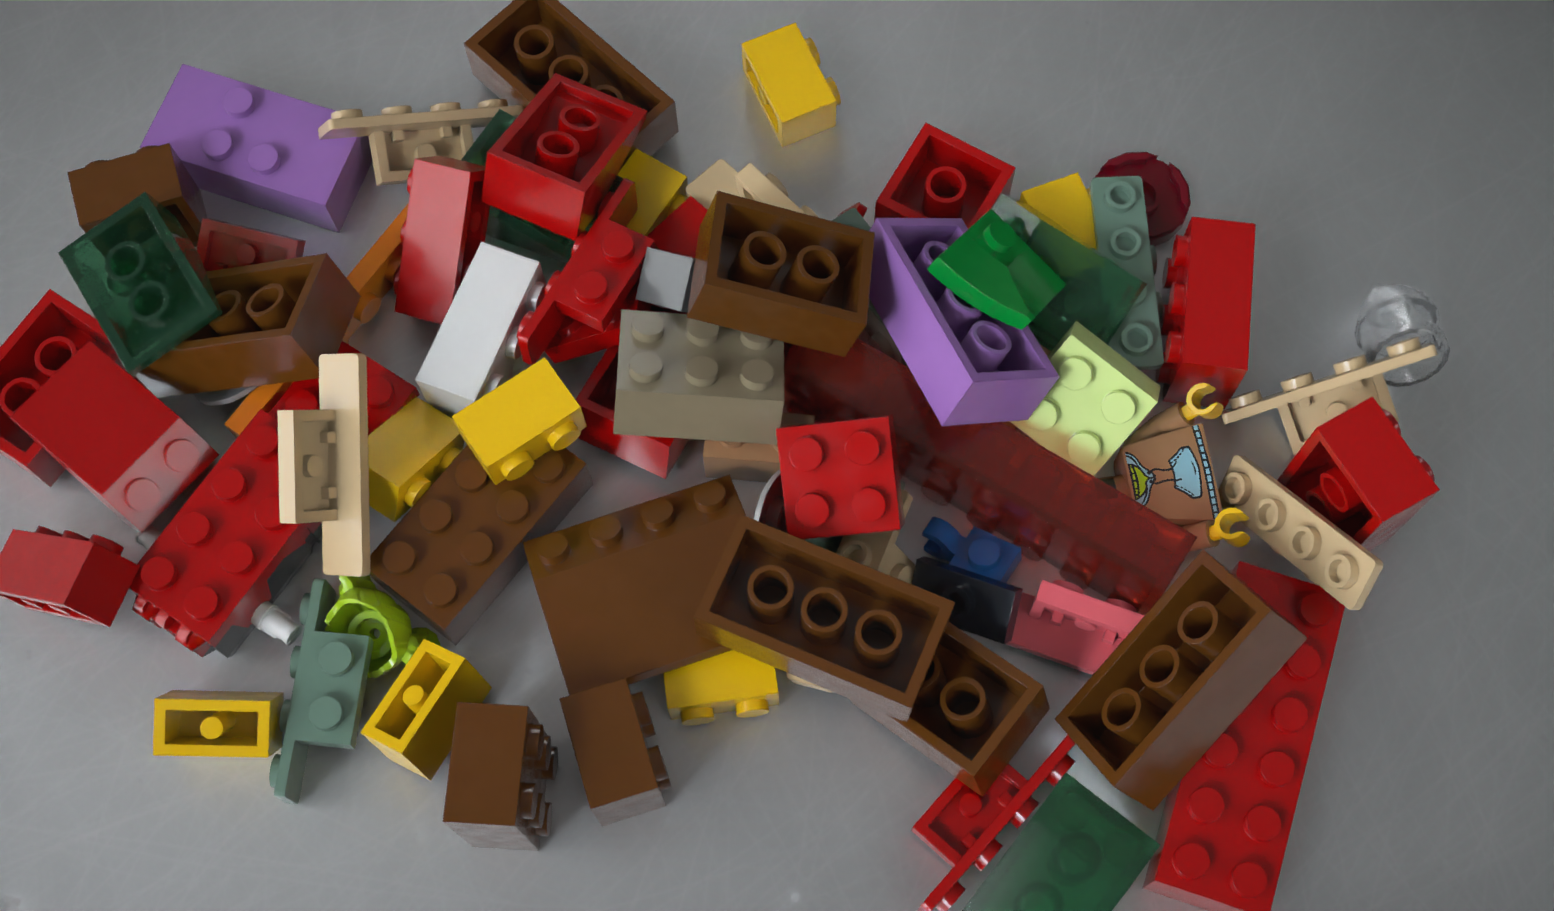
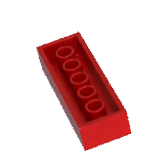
[1142,561,1345,911]

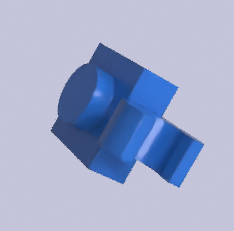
[922,517,1022,583]

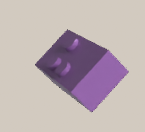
[140,64,373,233]
[869,218,1060,426]

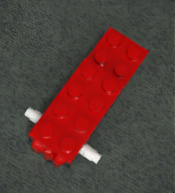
[129,340,420,658]

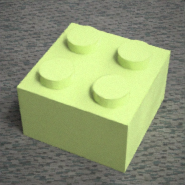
[1010,321,1160,483]

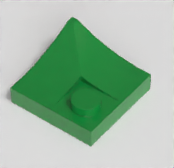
[927,209,1067,330]

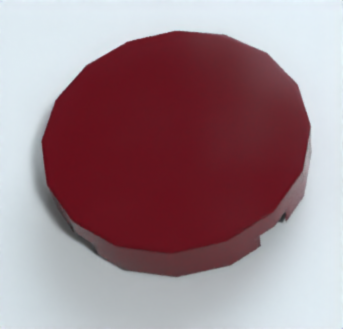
[1095,152,1191,246]

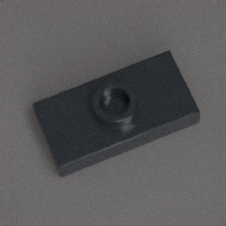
[911,556,1023,644]

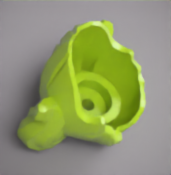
[325,575,442,679]

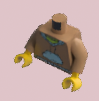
[1089,383,1250,554]

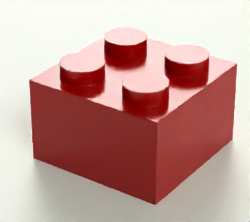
[874,122,1016,229]
[776,414,905,539]

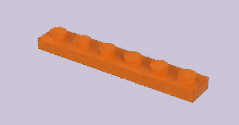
[224,203,409,439]

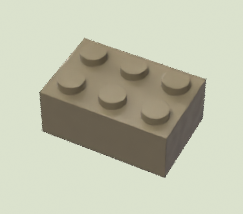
[613,309,784,445]

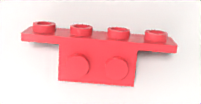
[1006,580,1145,675]

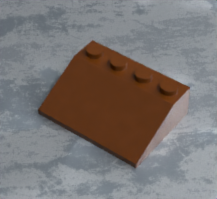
[523,474,746,695]

